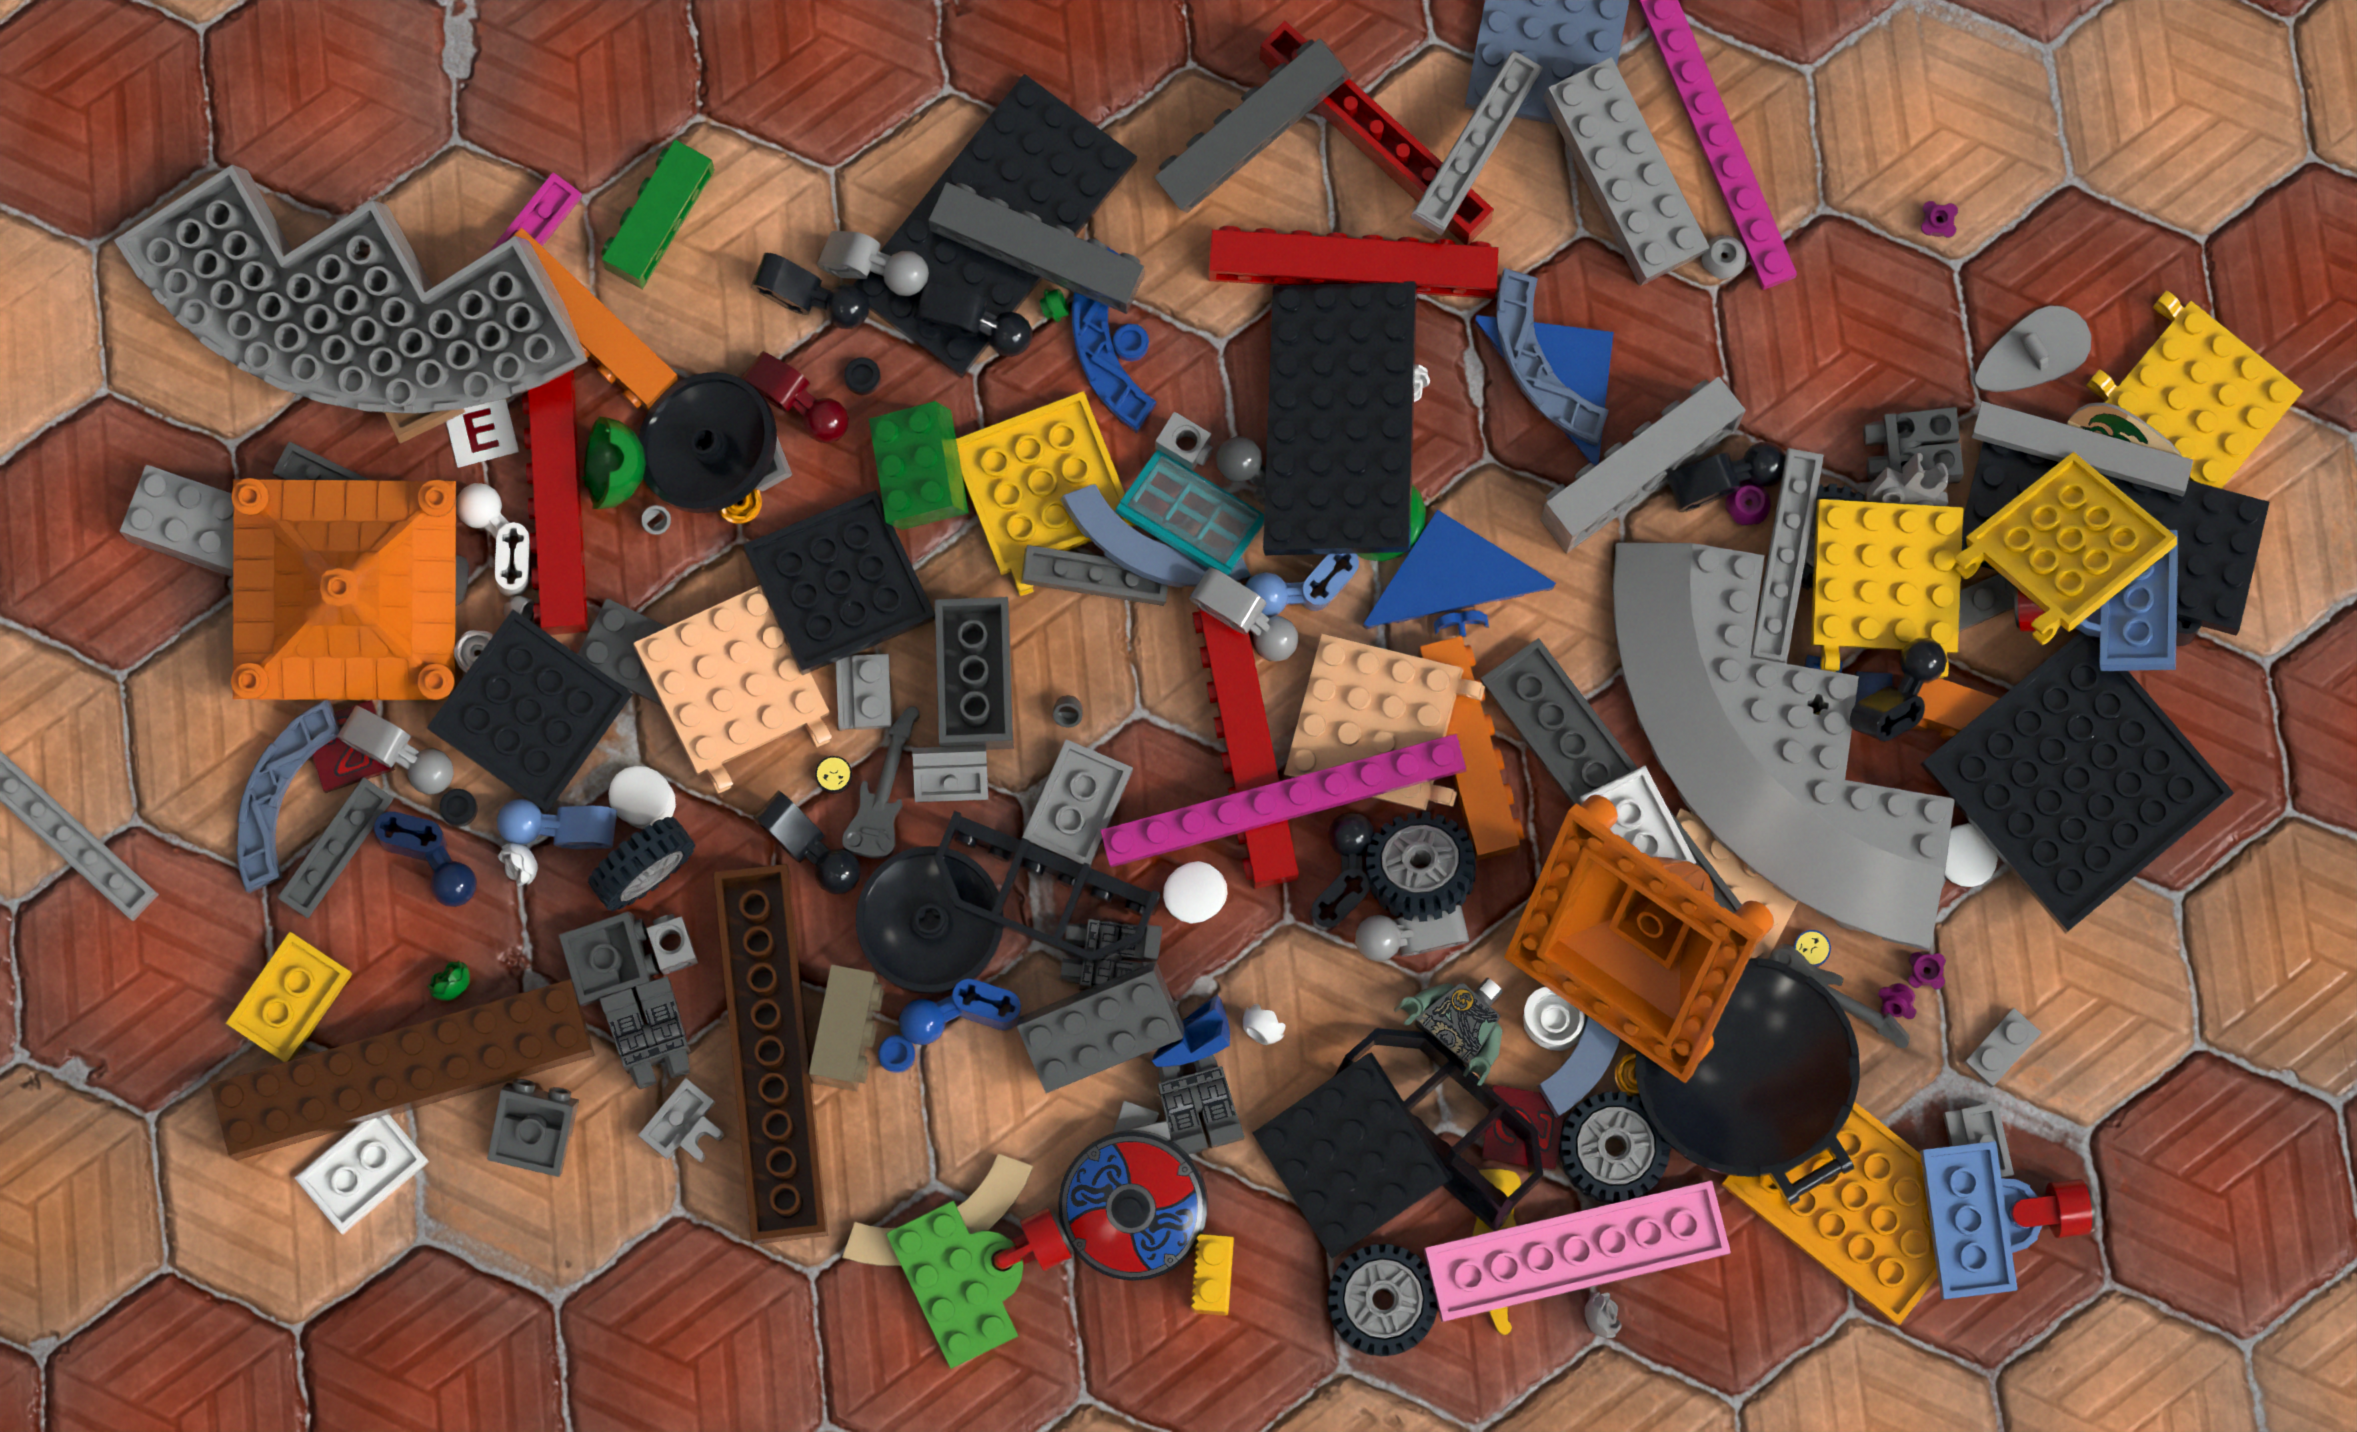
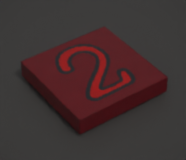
[312,700,395,793]
[1481,1085,1564,1171]

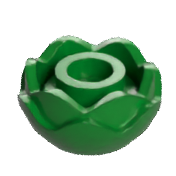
[427,960,470,1001]

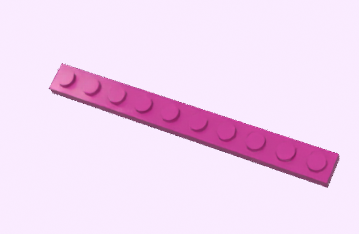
[1637,0,1797,290]
[1101,734,1467,867]

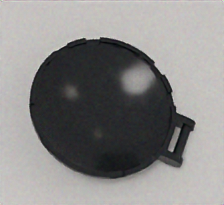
[1635,958,1860,1206]

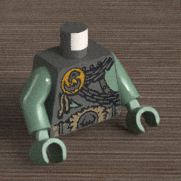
[1394,977,1503,1086]

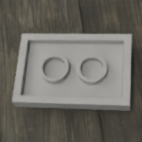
[1022,739,1133,865]

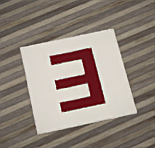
[446,399,519,468]

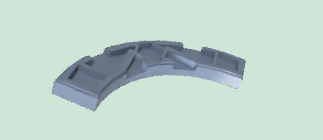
[1496,268,1609,446]
[1060,484,1251,588]
[237,699,341,893]
[1537,1015,1620,1118]

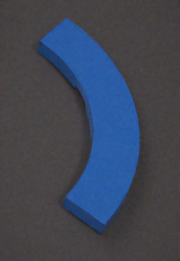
[1072,239,1157,434]

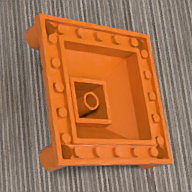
[231,478,456,700]
[1504,795,1774,1083]

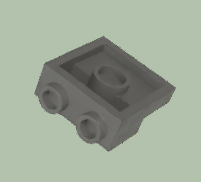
[559,912,659,1006]
[487,1079,579,1177]

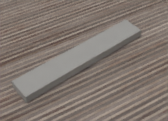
[1411,50,1543,236]
[1972,401,2193,496]
[1750,448,1824,664]
[0,751,159,921]

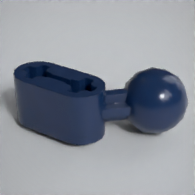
[374,811,477,907]

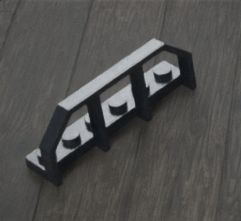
[934,810,1160,963]
[1334,1028,1543,1232]

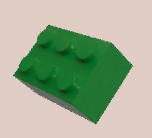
[869,401,969,530]

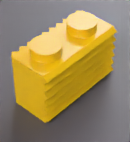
[1191,1234,1234,1316]

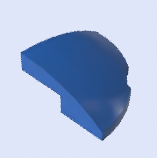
[1152,994,1230,1067]

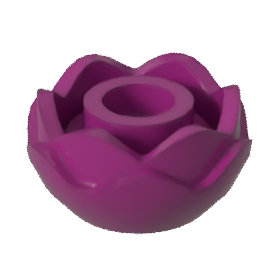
[1725,481,1771,525]

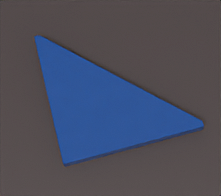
[1475,315,1614,466]
[1363,509,1556,629]

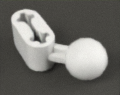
[456,483,531,598]

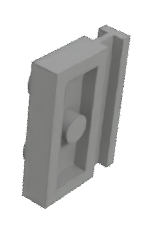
[836,654,892,731]
[912,745,988,802]
[1943,1102,2014,1178]

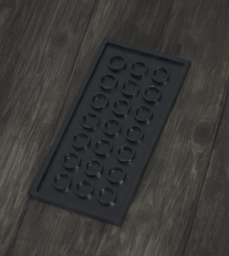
[853,74,1137,378]
[1263,281,1417,556]
[1962,441,2270,636]

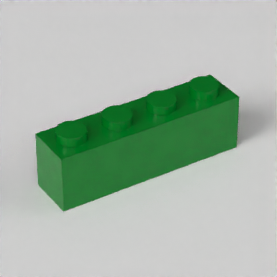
[601,140,715,290]

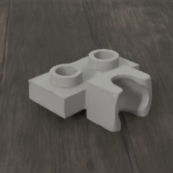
[1866,453,1948,506]
[638,1078,724,1163]

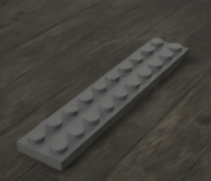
[1480,638,1742,913]

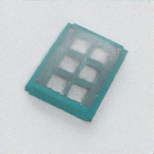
[1115,450,1264,576]

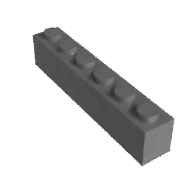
[1155,38,1352,213]
[929,182,1144,314]

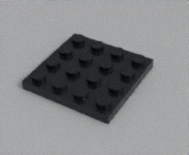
[743,490,935,675]
[427,609,633,813]
[1252,1052,1453,1259]

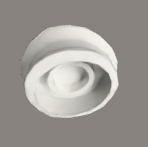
[608,766,676,829]
[1944,823,1998,887]
[1163,861,1228,923]
[1523,987,1585,1051]

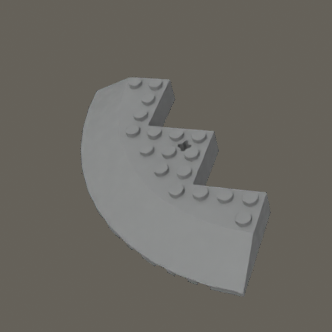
[114,165,588,414]
[1612,543,1954,951]

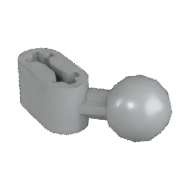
[817,231,929,296]
[1189,567,1298,661]
[336,705,454,795]
[1355,905,1469,962]

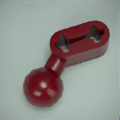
[741,351,849,443]

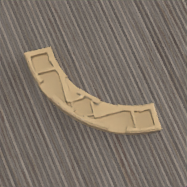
[842,1154,1033,1266]

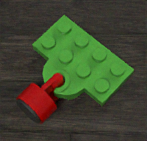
[886,1200,1074,1369]

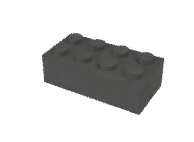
[935,597,1014,750]
[1017,961,1185,1093]

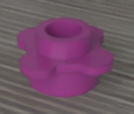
[1921,201,1958,238]
[1908,952,1946,990]
[1878,983,1917,1019]

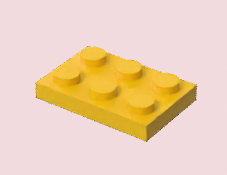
[226,932,352,1062]

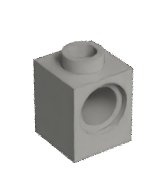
[1155,412,1213,471]
[646,914,698,975]

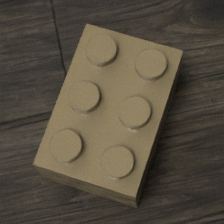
[809,965,884,1092]

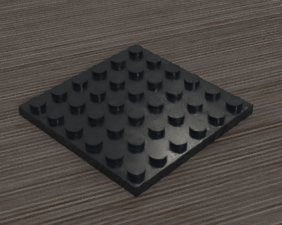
[1920,632,2234,934]

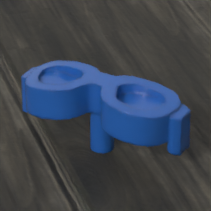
[1433,610,1489,637]

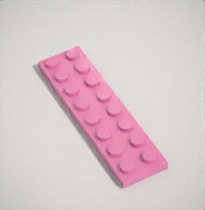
[1423,1181,1731,1323]

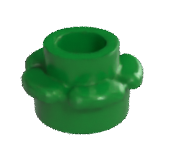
[1040,288,1069,322]

